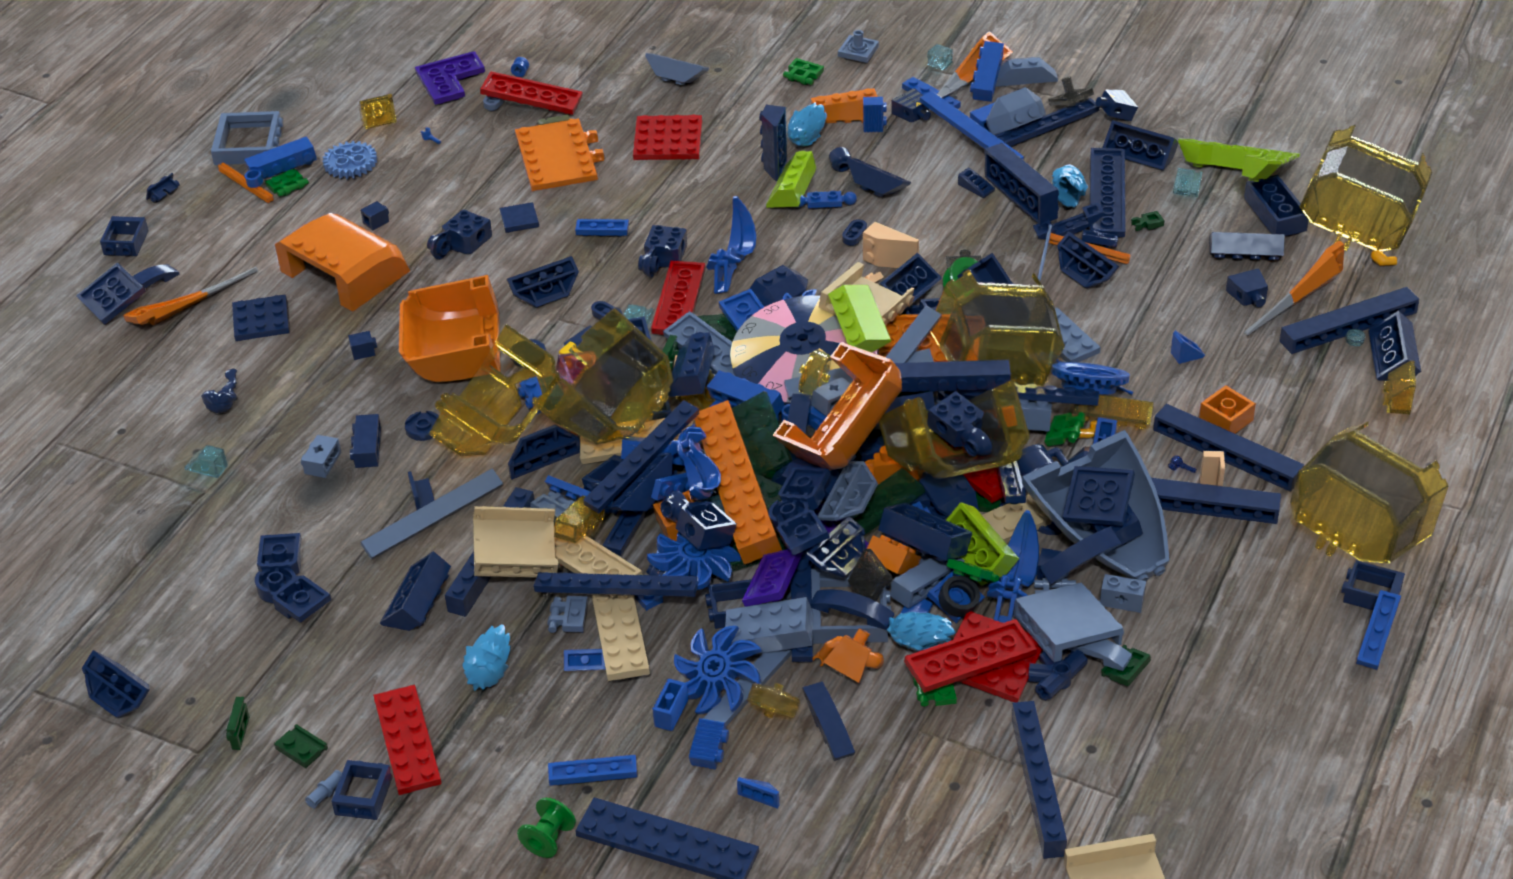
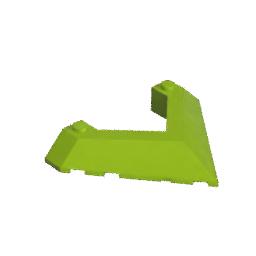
[1178,138,1300,182]

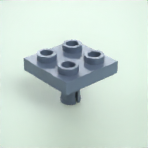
[838,30,879,63]

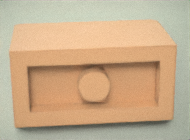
[1200,451,1225,486]

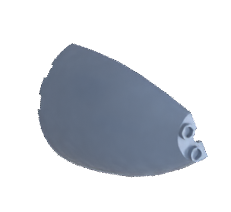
[1022,430,1169,581]

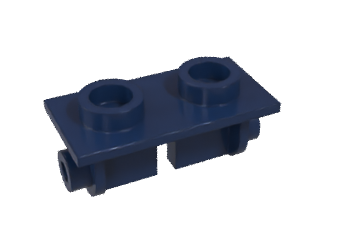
[146,173,180,202]

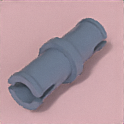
[305,770,342,809]

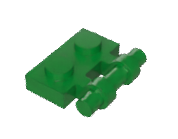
[783,58,824,85]
[265,168,309,197]
[1044,412,1085,447]
[946,559,999,583]
[913,677,957,707]

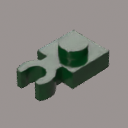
[1131,211,1165,231]

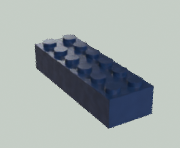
[985,143,1059,225]

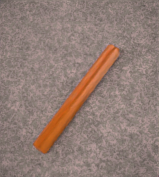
[218,163,274,203]
[1049,233,1131,264]

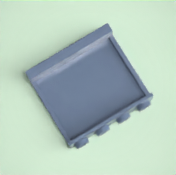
[1014,583,1124,662]

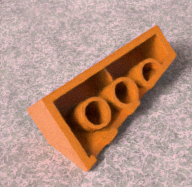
[811,88,878,123]

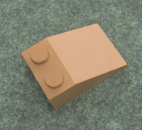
[863,222,919,268]

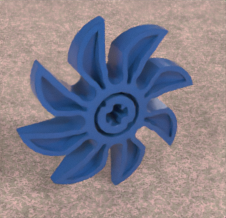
[647,531,741,590]
[674,626,762,714]

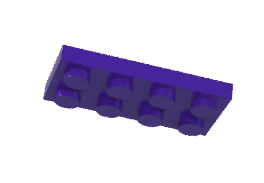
[742,549,803,607]

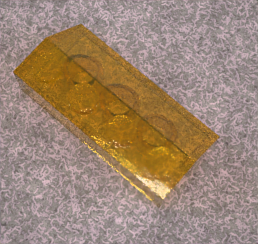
[1073,395,1155,429]

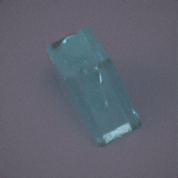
[184,445,228,478]

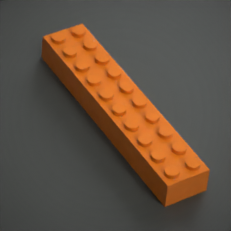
[694,400,782,564]

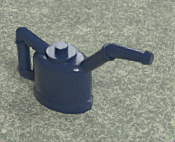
[1000,444,1071,507]

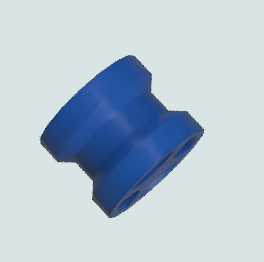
[511,57,529,77]

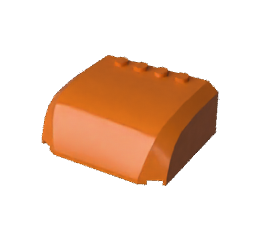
[275,213,410,312]
[399,275,500,382]
[773,342,902,471]

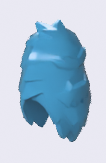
[787,103,827,147]
[1052,165,1088,208]
[887,612,955,652]
[462,624,510,691]

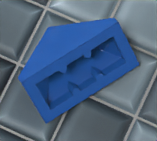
[737,777,780,809]

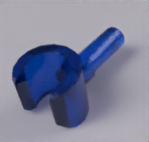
[1168,455,1197,473]

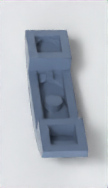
[1062,639,1132,671]

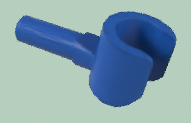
[421,127,441,144]

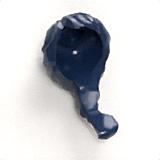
[201,368,237,413]

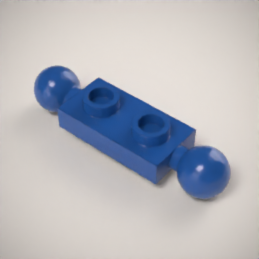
[798,191,857,208]

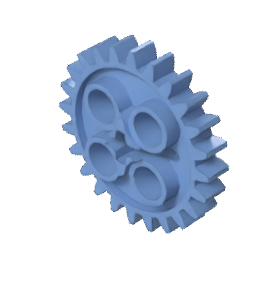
[323,141,377,179]

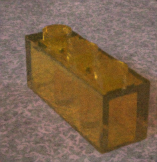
[554,495,605,543]

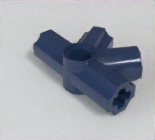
[1029,649,1088,701]

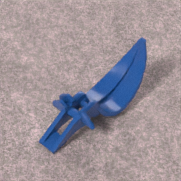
[706,196,756,294]
[668,424,721,502]
[987,510,1039,623]

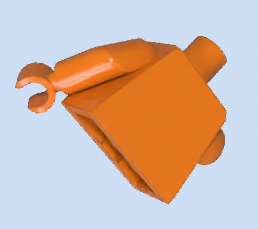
[865,446,920,490]
[812,628,884,683]

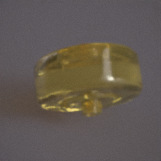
[798,350,831,395]
[747,682,800,718]

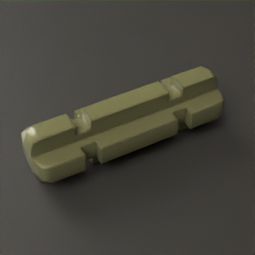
[538,115,570,125]

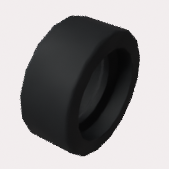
[938,576,980,617]

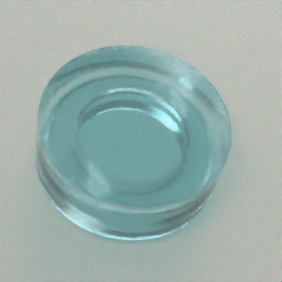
[1346,329,1365,346]

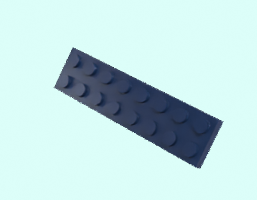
[1090,148,1126,237]
[575,797,759,879]

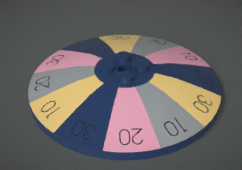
[730,295,879,405]

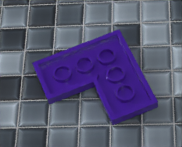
[415,51,485,105]

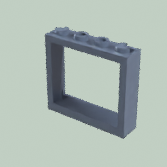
[211,111,283,165]
[811,567,891,644]

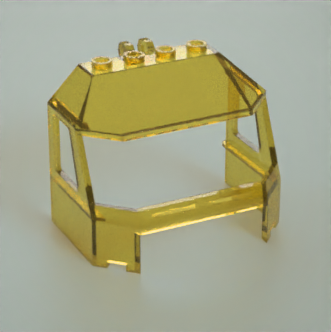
[429,324,560,456]

